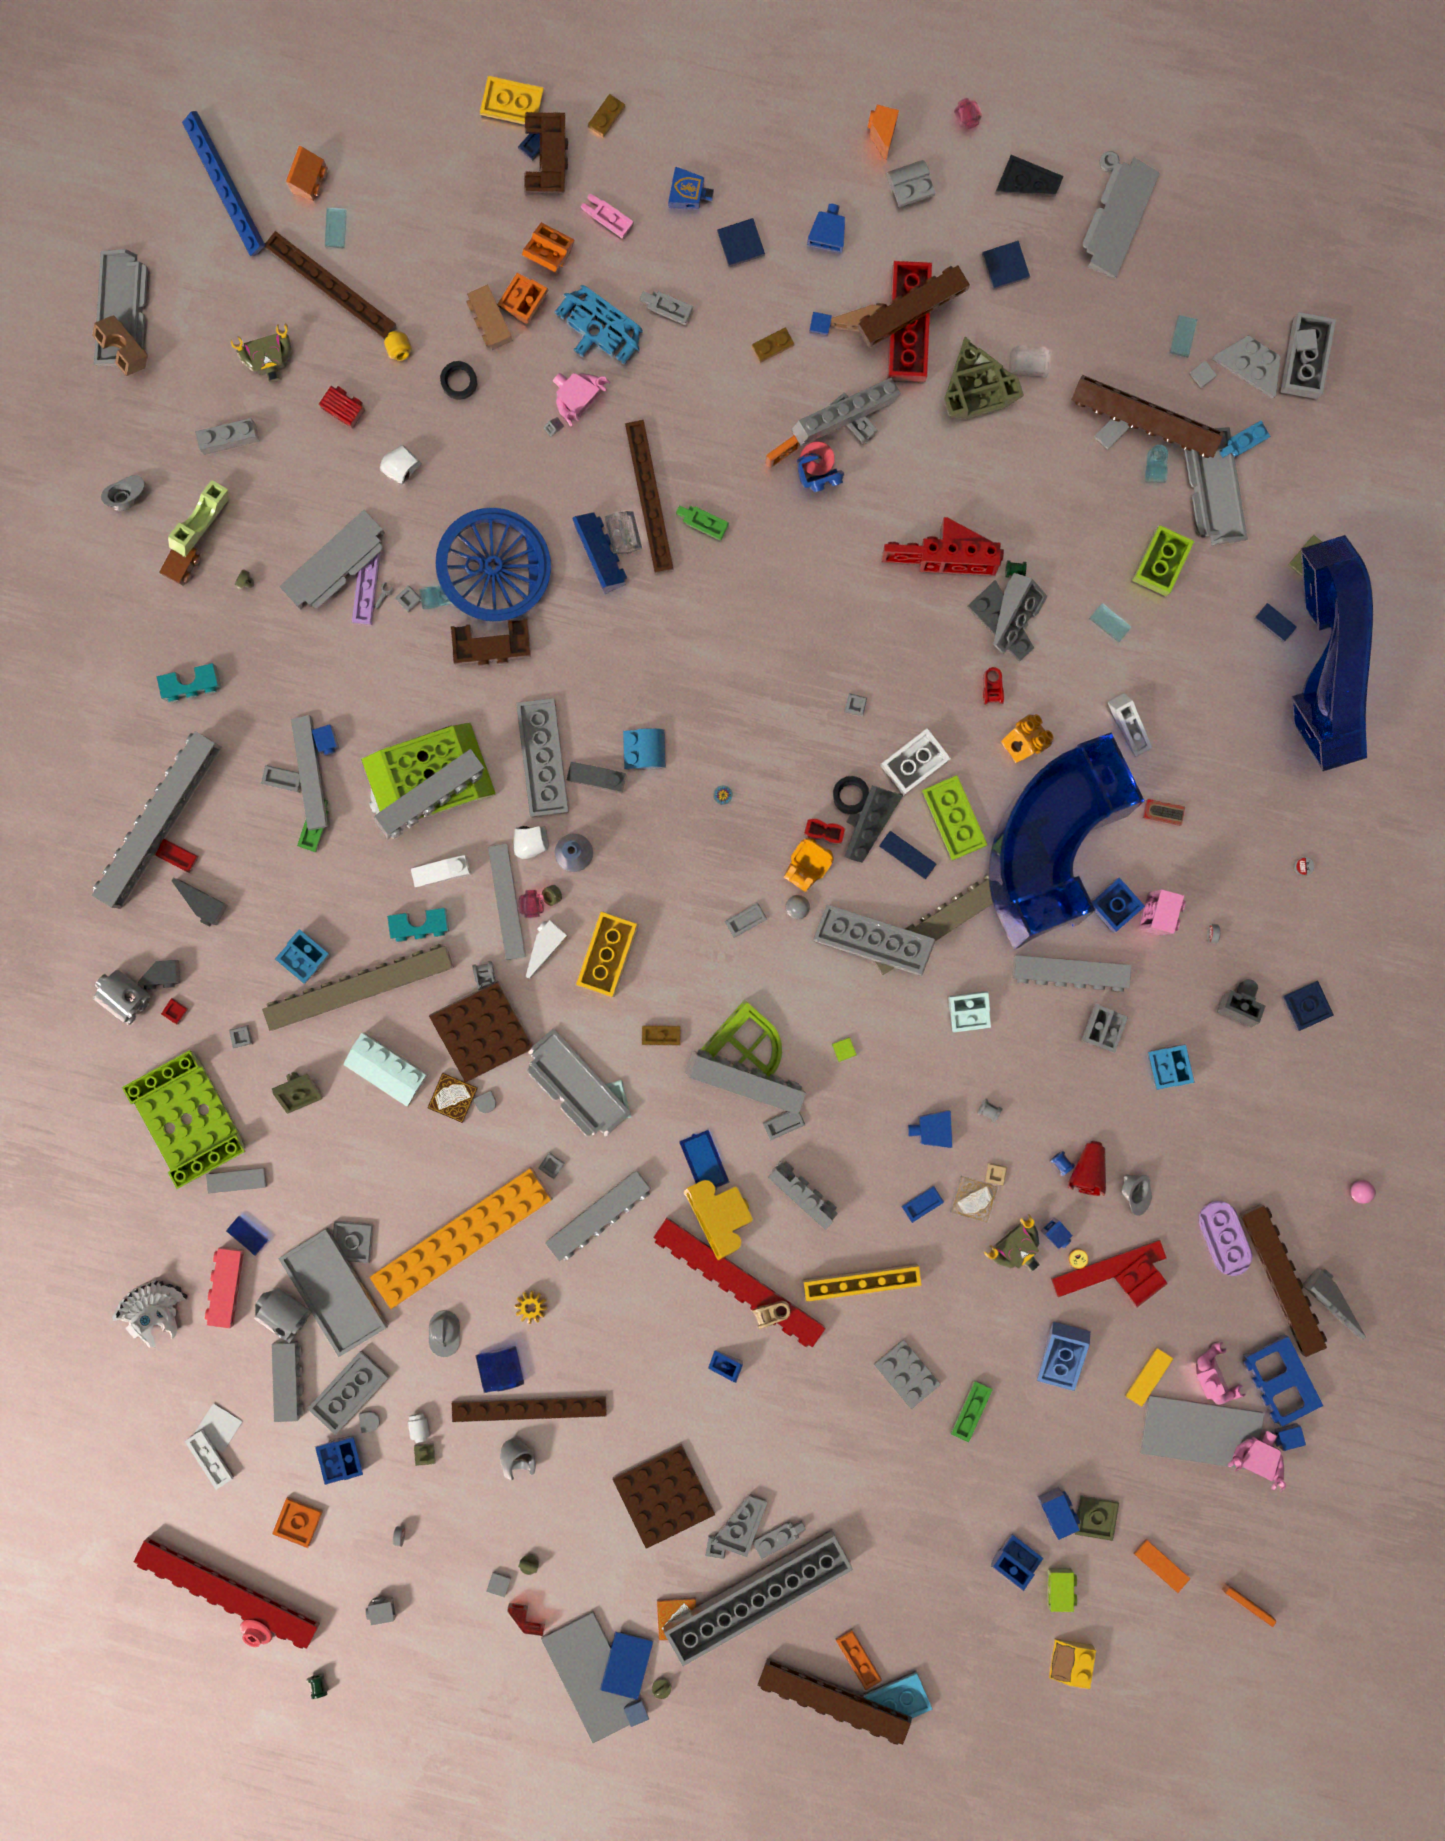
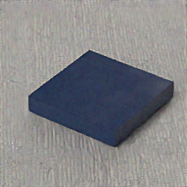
[717,218,765,267]
[982,241,1030,290]
[1282,980,1334,1031]

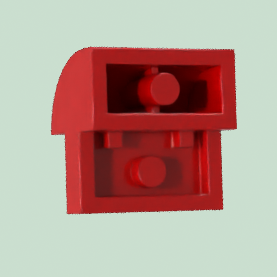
[1114,1254,1168,1308]

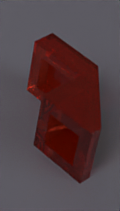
[507,1603,545,1636]

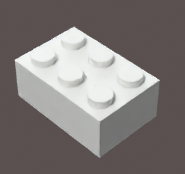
[880,729,951,796]

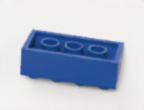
[572,512,627,594]

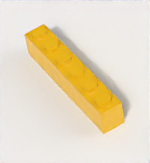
[803,1264,922,1302]

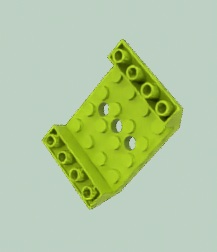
[361,723,496,819]
[122,1050,245,1189]

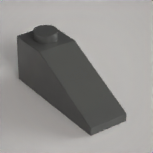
[566,762,627,794]
[172,878,228,927]

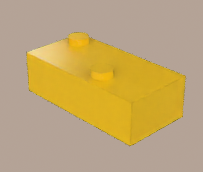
[576,912,639,997]

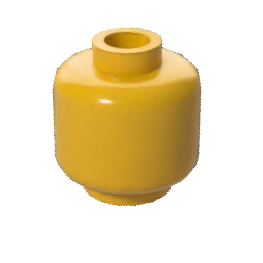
[384,331,412,361]

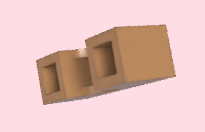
[92,315,148,376]

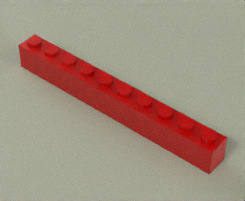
[653,1217,826,1348]
[133,1537,320,1649]

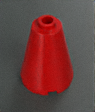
[1067,1141,1106,1196]

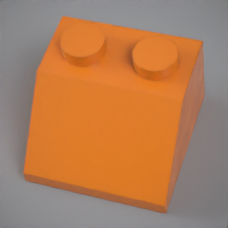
[867,104,899,160]
[286,146,328,201]

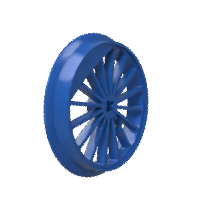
[436,508,551,621]

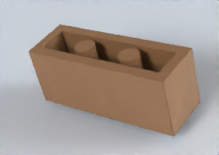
[466,284,513,350]

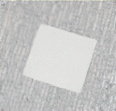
[194,1404,242,1452]

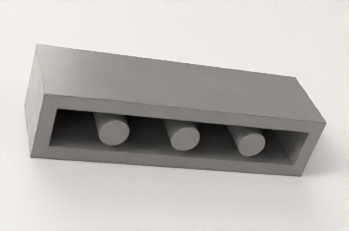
[272,1341,303,1422]

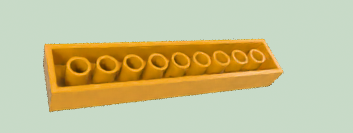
[369,1167,553,1309]

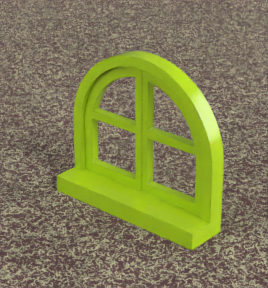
[701,1000,782,1076]

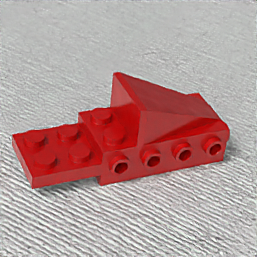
[882,517,1004,576]

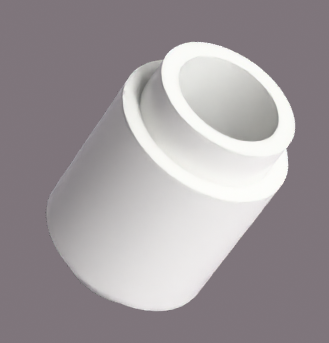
[408,1413,430,1443]

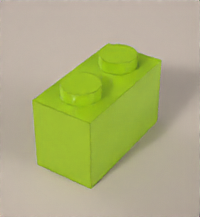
[1048,1568,1077,1612]

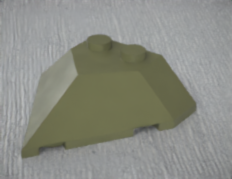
[944,337,1024,419]

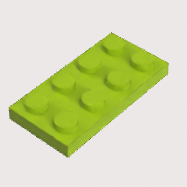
[922,775,987,861]

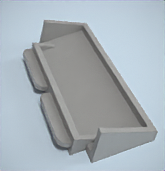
[1083,157,1160,279]
[94,249,148,367]
[1184,427,1248,546]
[279,510,385,610]
[528,1028,631,1137]

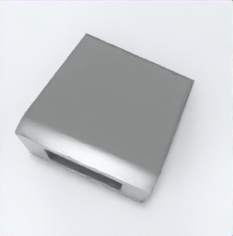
[543,417,564,437]

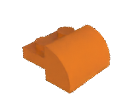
[522,222,575,272]
[497,273,549,324]

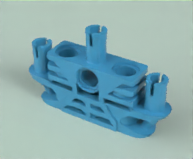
[554,285,643,365]

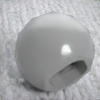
[786,895,810,919]

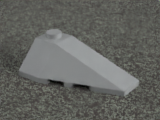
[993,573,1047,653]
[1303,1268,1366,1340]

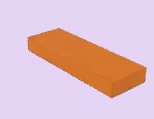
[1134,1539,1190,1593]
[1222,1583,1276,1627]
[836,1629,882,1690]

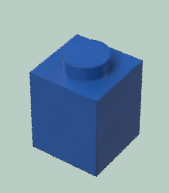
[312,725,339,756]
[1275,1423,1306,1451]

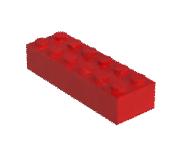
[887,261,932,382]

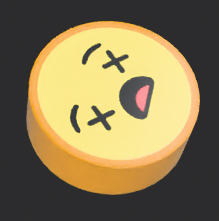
[1068,1249,1088,1269]

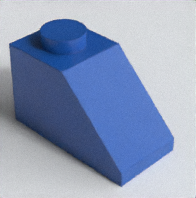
[1040,1218,1073,1249]

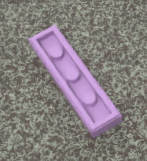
[352,552,381,625]

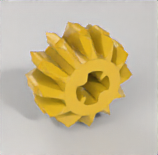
[515,1290,548,1324]

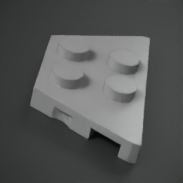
[1212,335,1280,399]

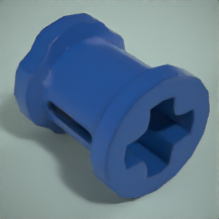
[1050,1151,1075,1176]

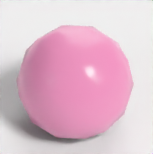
[1351,1180,1376,1204]

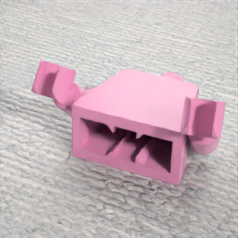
[553,373,610,426]
[1196,1342,1246,1405]
[1228,1431,1286,1492]

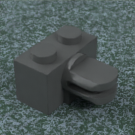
[1217,979,1266,1028]

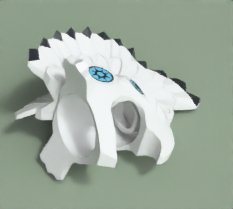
[112,1279,187,1348]

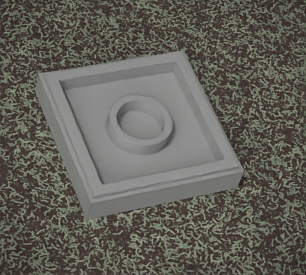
[333,1221,373,1263]

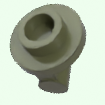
[518,1555,539,1575]

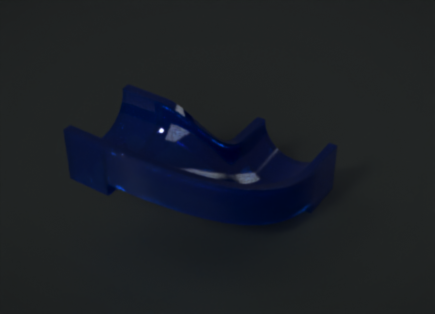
[1292,535,1373,771]
[989,732,1145,949]

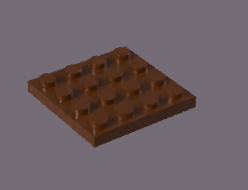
[429,981,533,1083]
[612,1444,715,1549]

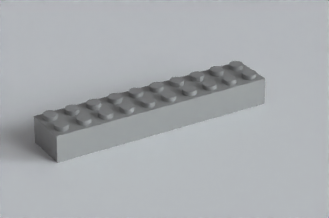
[92,731,222,909]
[663,1531,853,1666]

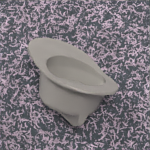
[101,475,145,511]
[1122,1175,1152,1216]
[429,1310,460,1357]

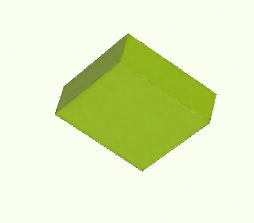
[832,1037,857,1062]

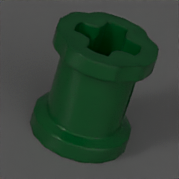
[1005,560,1027,578]
[307,1674,327,1699]

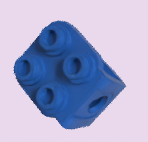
[797,453,845,492]

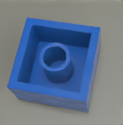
[1088,877,1145,932]
[1038,1487,1080,1540]

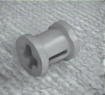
[977,1099,1003,1123]

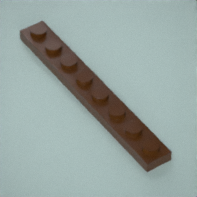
[264,231,396,340]
[625,420,674,573]
[451,1396,607,1422]

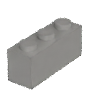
[195,418,260,455]

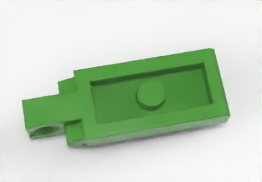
[676,505,729,541]
[297,799,329,852]

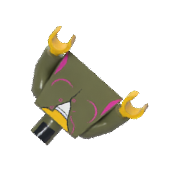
[230,323,292,383]
[984,1214,1040,1272]

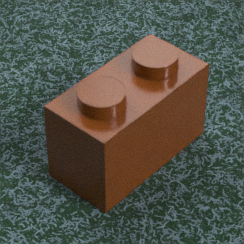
[159,547,201,586]

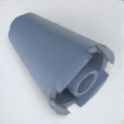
[555,834,593,872]

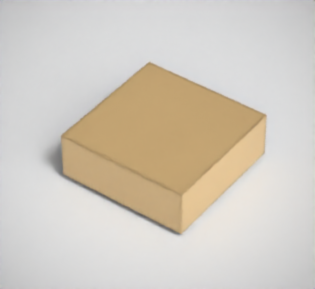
[984,1163,1007,1186]

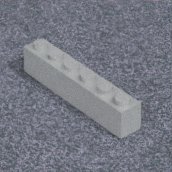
[791,377,901,446]
[1012,955,1131,992]
[545,1170,651,1261]

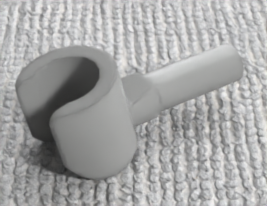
[374,582,393,609]

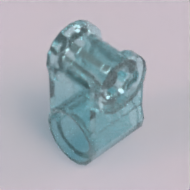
[1145,445,1168,483]
[419,586,453,609]

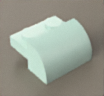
[948,991,991,1032]

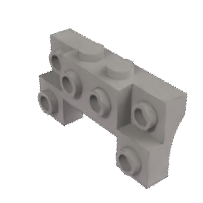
[768,1161,838,1230]

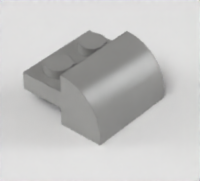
[886,160,935,207]
[1082,1004,1128,1053]

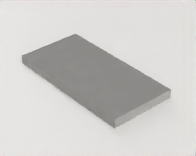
[278,1228,388,1357]
[1140,1395,1264,1470]
[541,1611,638,1743]

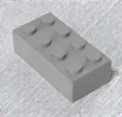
[1280,312,1336,399]

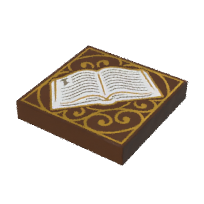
[427,1073,478,1123]

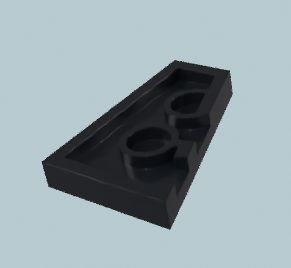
[996,155,1064,196]

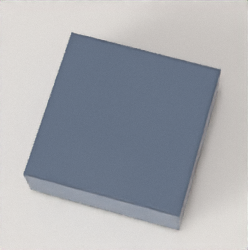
[624,1700,649,1727]

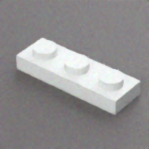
[185,1430,233,1490]

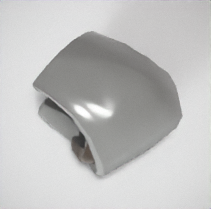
[500,1438,536,1480]

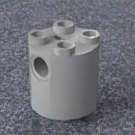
[93,970,150,1025]
[255,1287,312,1343]

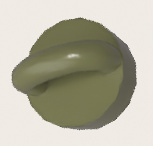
[235,569,254,589]
[542,885,562,906]
[652,1678,671,1699]

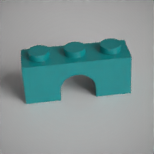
[156,663,221,703]
[387,908,449,942]

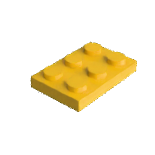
[480,76,544,125]

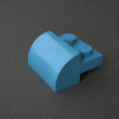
[623,728,666,770]
[275,929,329,984]
[1148,1044,1195,1090]

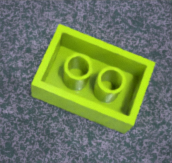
[1132,525,1194,596]

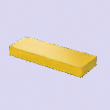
[1125,1347,1173,1407]

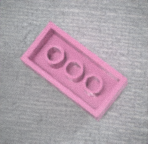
[1138,889,1186,936]

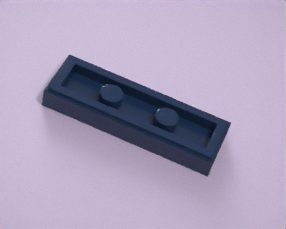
[879,831,936,880]

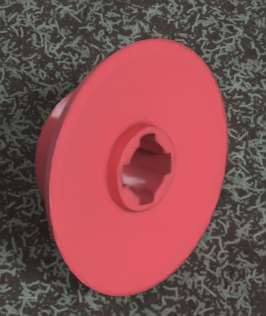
[800,442,835,476]
[240,1620,272,1647]

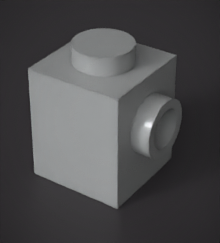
[366,1597,396,1625]

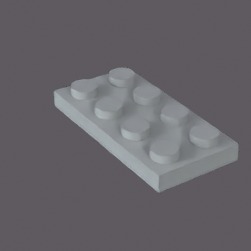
[307,1351,389,1435]

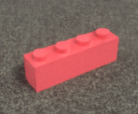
[205,1247,244,1328]

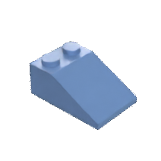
[1037,1322,1091,1391]

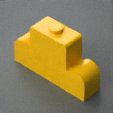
[684,1180,753,1261]

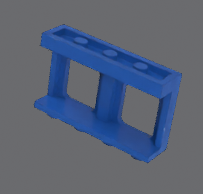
[1243,1334,1323,1427]

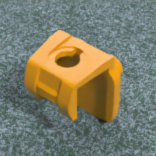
[1001,714,1054,763]
[784,838,834,892]

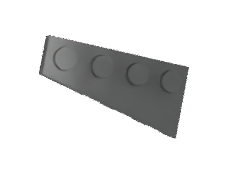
[967,580,1034,662]
[844,785,903,863]

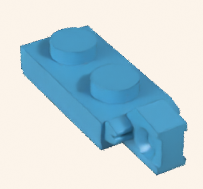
[1219,421,1271,458]

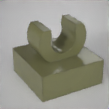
[414,1443,436,1466]

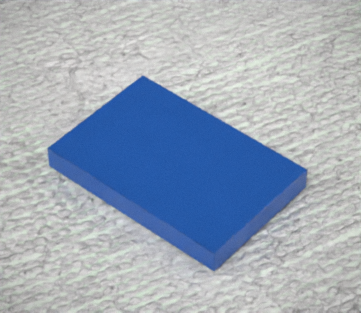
[600,1631,653,1700]

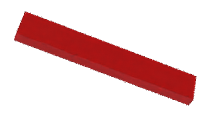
[1051,1240,1167,1297]

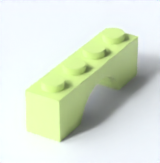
[168,480,229,557]

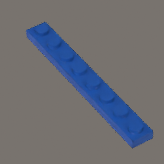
[182,111,265,256]

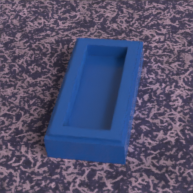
[901,1186,944,1223]

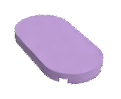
[1199,1201,1252,1276]

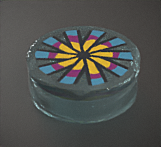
[714,785,733,805]

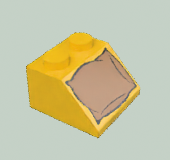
[1049,1639,1096,1689]

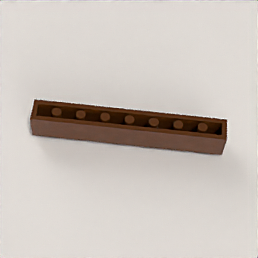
[1071,375,1224,458]
[1239,1204,1327,1357]
[757,1658,912,1745]

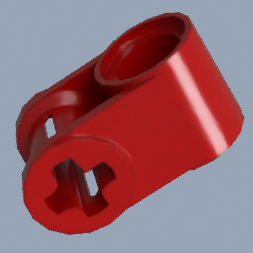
[983,667,1004,705]

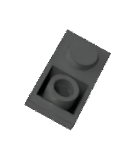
[138,960,181,989]

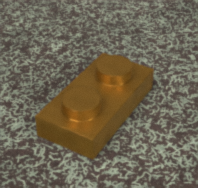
[588,94,625,138]
[752,327,794,363]
[642,1026,681,1045]

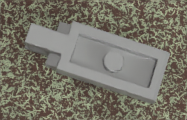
[640,291,693,325]
[753,1521,806,1559]

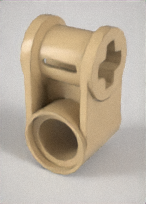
[752,1300,790,1329]

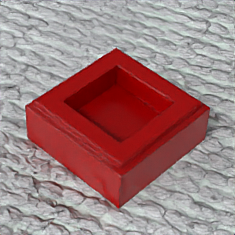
[161,998,188,1025]

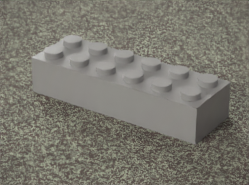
[374,749,484,840]
[685,1049,806,1115]

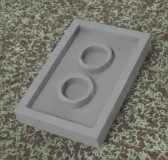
[874,1339,941,1409]

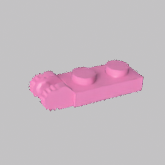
[580,194,634,239]

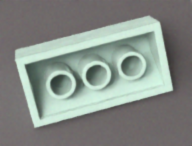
[343,1032,429,1107]

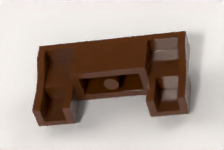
[524,112,568,193]
[451,618,531,666]

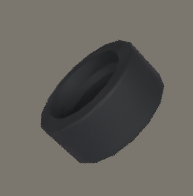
[440,361,477,400]
[833,776,869,814]

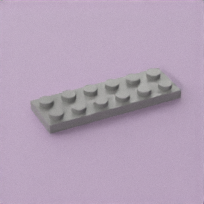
[516,698,568,817]
[814,905,935,976]

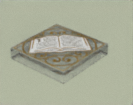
[950,1175,998,1223]

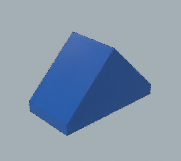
[708,1351,743,1383]

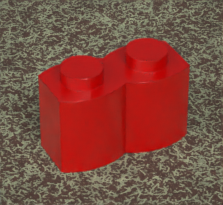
[804,819,845,844]

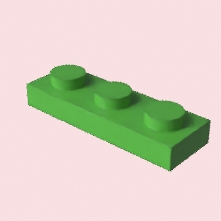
[951,1380,993,1442]

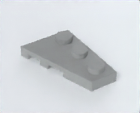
[711,1495,767,1557]

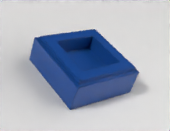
[809,312,832,335]

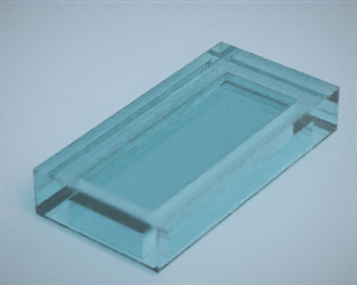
[325,208,347,248]
[1169,315,1197,358]
[1089,603,1131,643]

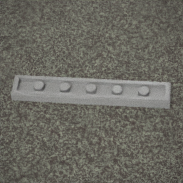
[291,715,328,831]
[488,844,525,960]

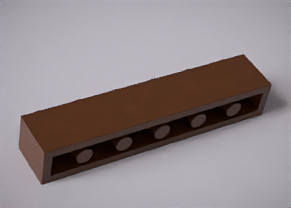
[858,265,970,348]

